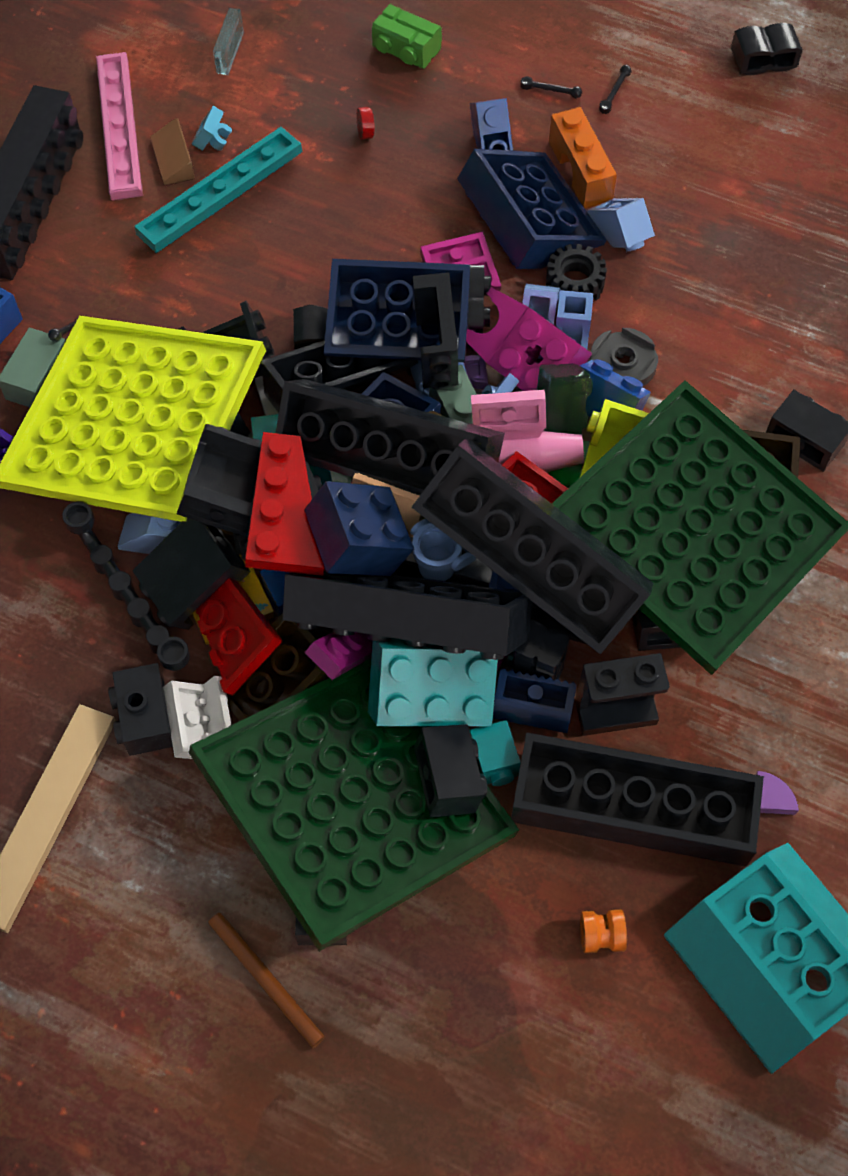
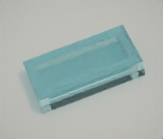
[213,8,244,75]

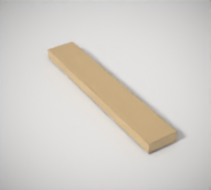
[0,704,116,933]

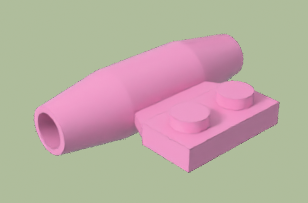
[471,390,584,472]

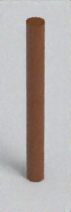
[208,912,325,1048]

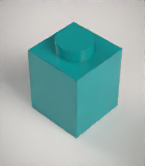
[469,720,521,786]

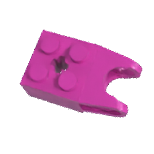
[466,288,592,410]

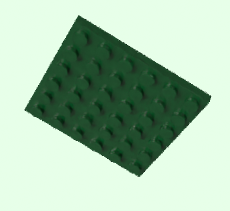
[552,380,848,675]
[189,658,520,952]

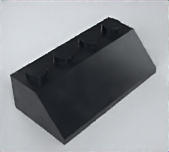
[261,340,418,413]

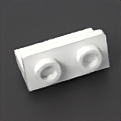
[163,676,231,759]

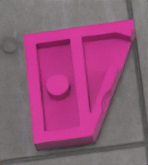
[420,232,502,291]

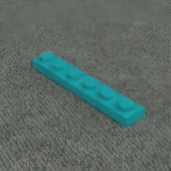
[134,127,302,253]

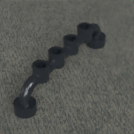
[62,502,190,671]

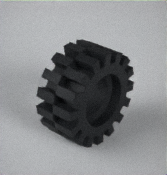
[546,244,607,301]

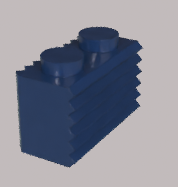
[493,668,577,733]

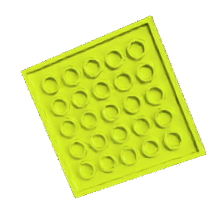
[0,316,266,522]

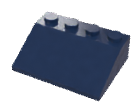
[457,149,607,269]
[324,259,470,363]

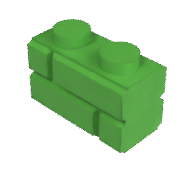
[372,4,442,69]

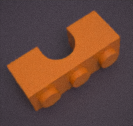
[549,107,617,209]

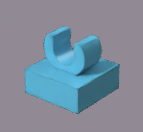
[192,106,232,151]

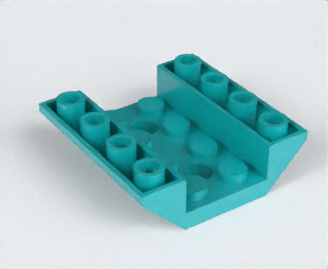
[663,843,848,1074]

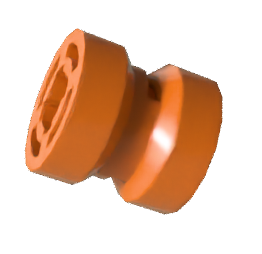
[580,909,627,953]

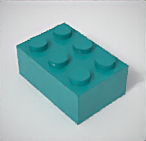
[368,638,498,726]

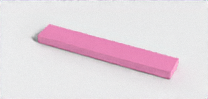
[96,52,143,200]

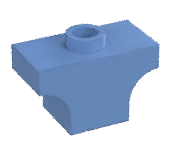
[555,290,593,349]

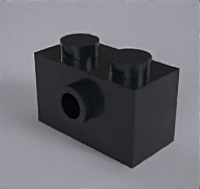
[108,663,173,756]

